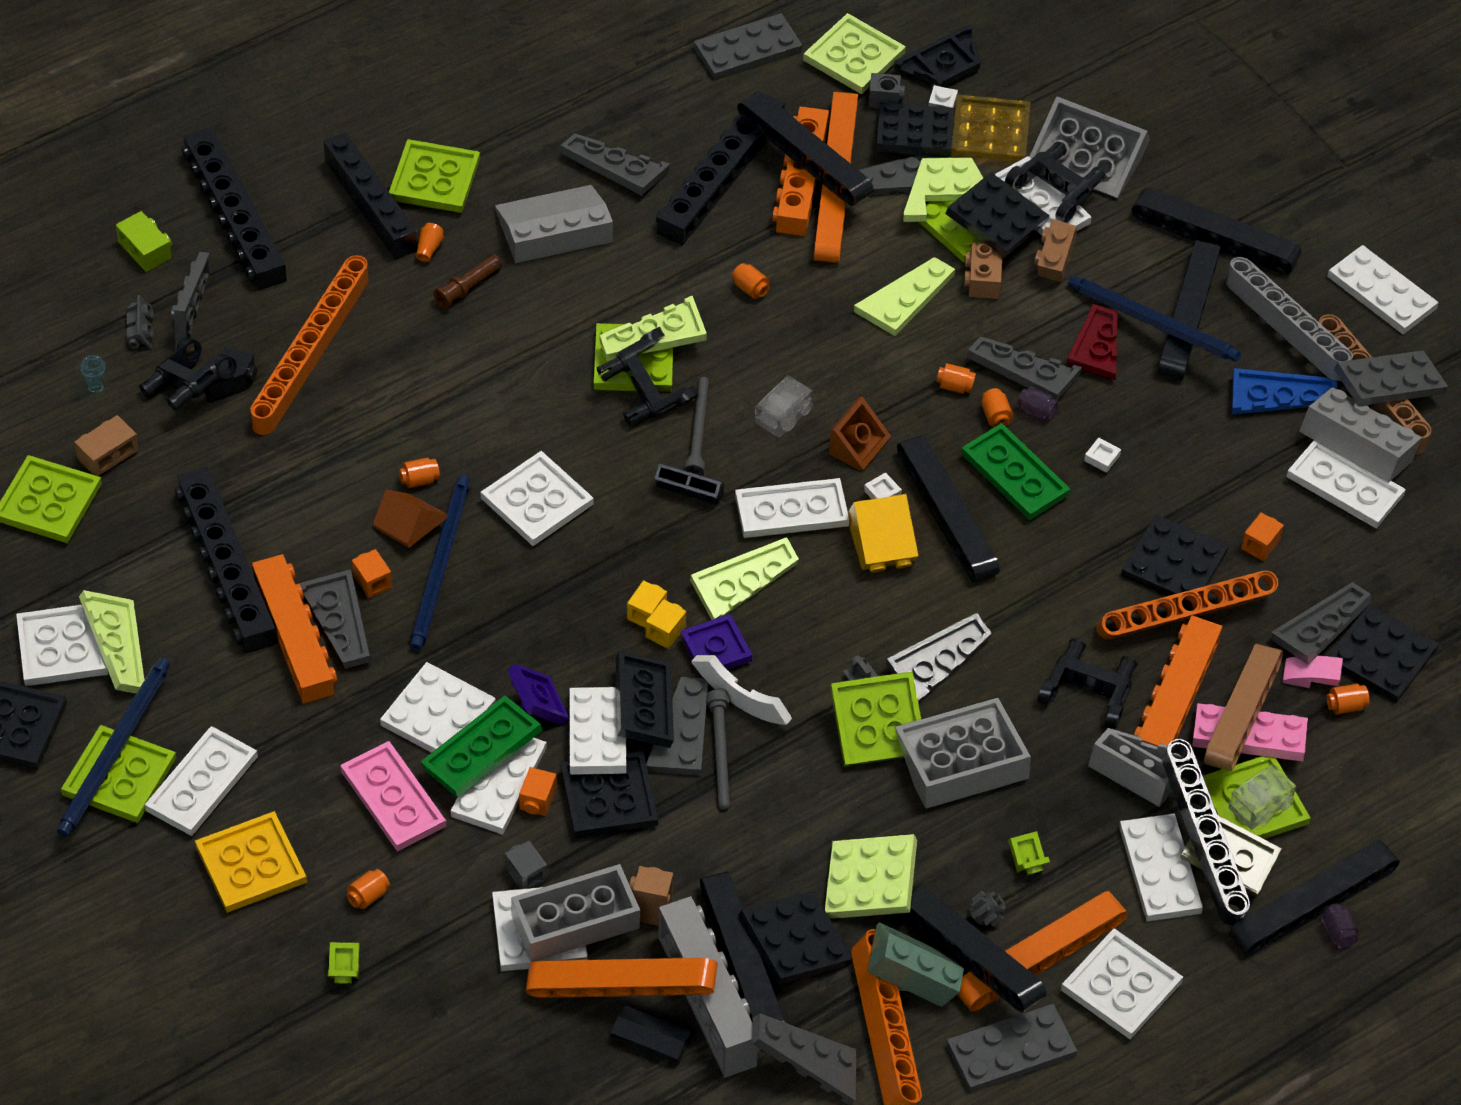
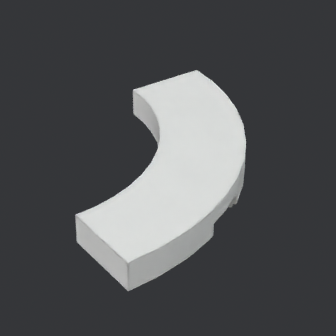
[691,655,792,725]

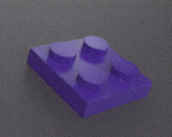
[680,614,752,678]
[508,664,570,725]

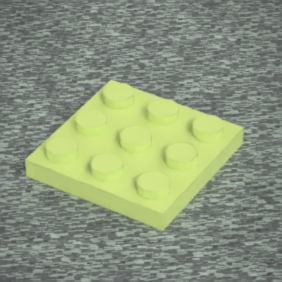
[803,13,906,94]
[825,834,917,919]

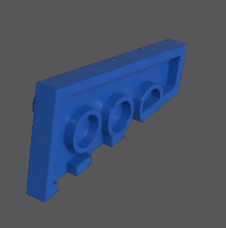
[1231,368,1338,415]

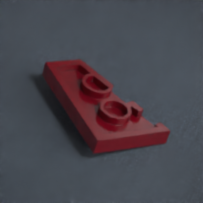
[1067,304,1117,380]

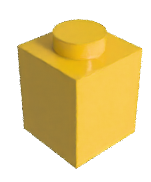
[627,580,667,628]
[645,599,686,649]

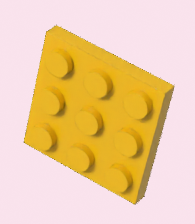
[195,811,307,913]

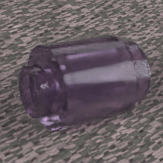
[1018,386,1059,420]
[1321,904,1358,948]

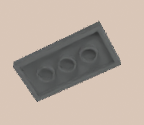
[694,13,803,80]
[1334,350,1448,406]
[946,1004,1077,1093]

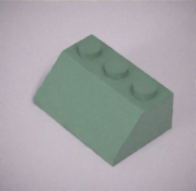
[868,922,964,1007]

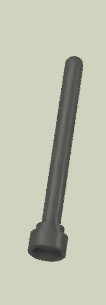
[683,377,709,476]
[707,689,730,810]

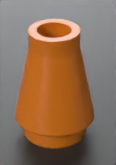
[415,223,444,262]

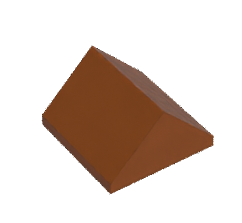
[829,396,891,471]
[373,489,448,548]

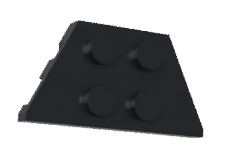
[894,24,981,87]

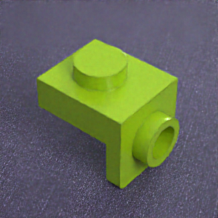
[1008,831,1050,875]
[328,942,360,984]

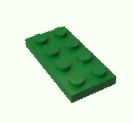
[961,423,1070,521]
[420,695,542,798]

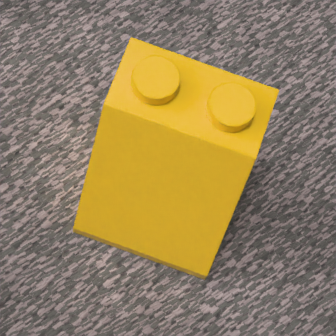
[848,494,918,573]

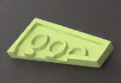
[854,257,955,336]
[600,296,707,361]
[690,537,799,620]
[79,590,144,693]

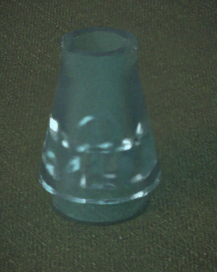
[80,355,106,392]

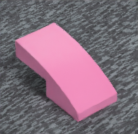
[1282,656,1343,688]

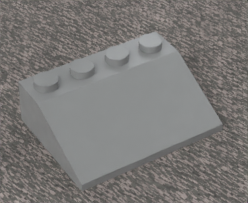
[1029,96,1150,199]
[495,185,613,263]
[895,698,1031,808]

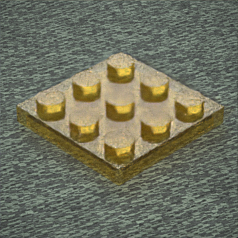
[951,94,1031,162]

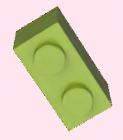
[116,211,172,272]

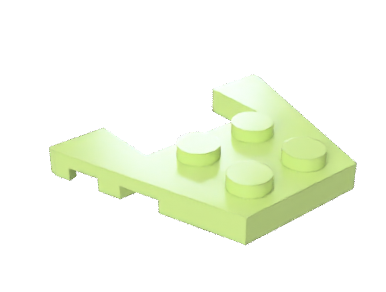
[903,158,983,222]

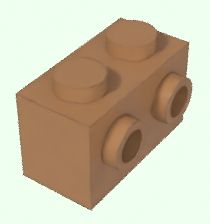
[1034,219,1077,282]
[964,242,1002,299]
[74,415,139,476]
[630,866,673,926]

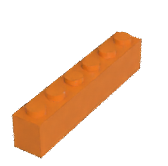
[252,554,338,704]
[1134,615,1223,746]

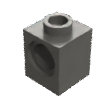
[868,73,905,109]
[505,841,547,889]

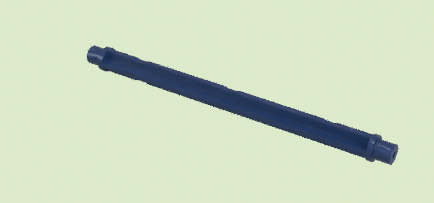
[1068,276,1241,362]
[410,475,470,651]
[57,658,170,837]

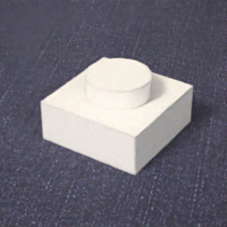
[928,85,958,108]
[1084,438,1121,473]
[864,473,902,499]

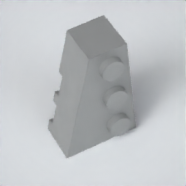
[1088,728,1184,807]

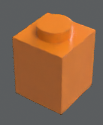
[1241,513,1284,561]
[352,549,392,599]
[519,767,557,816]

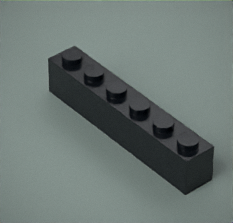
[323,132,418,260]

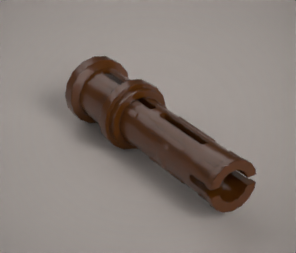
[433,254,502,309]

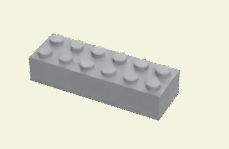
[658,896,761,1078]

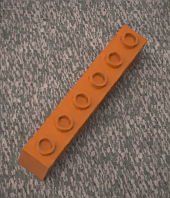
[772,106,829,236]

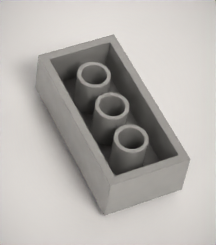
[1299,387,1422,482]
[511,864,640,962]

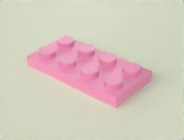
[1192,703,1308,761]
[340,741,446,852]

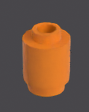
[732,263,770,299]
[936,363,976,394]
[981,388,1013,427]
[399,457,440,489]
[1326,683,1370,715]
[346,869,390,909]

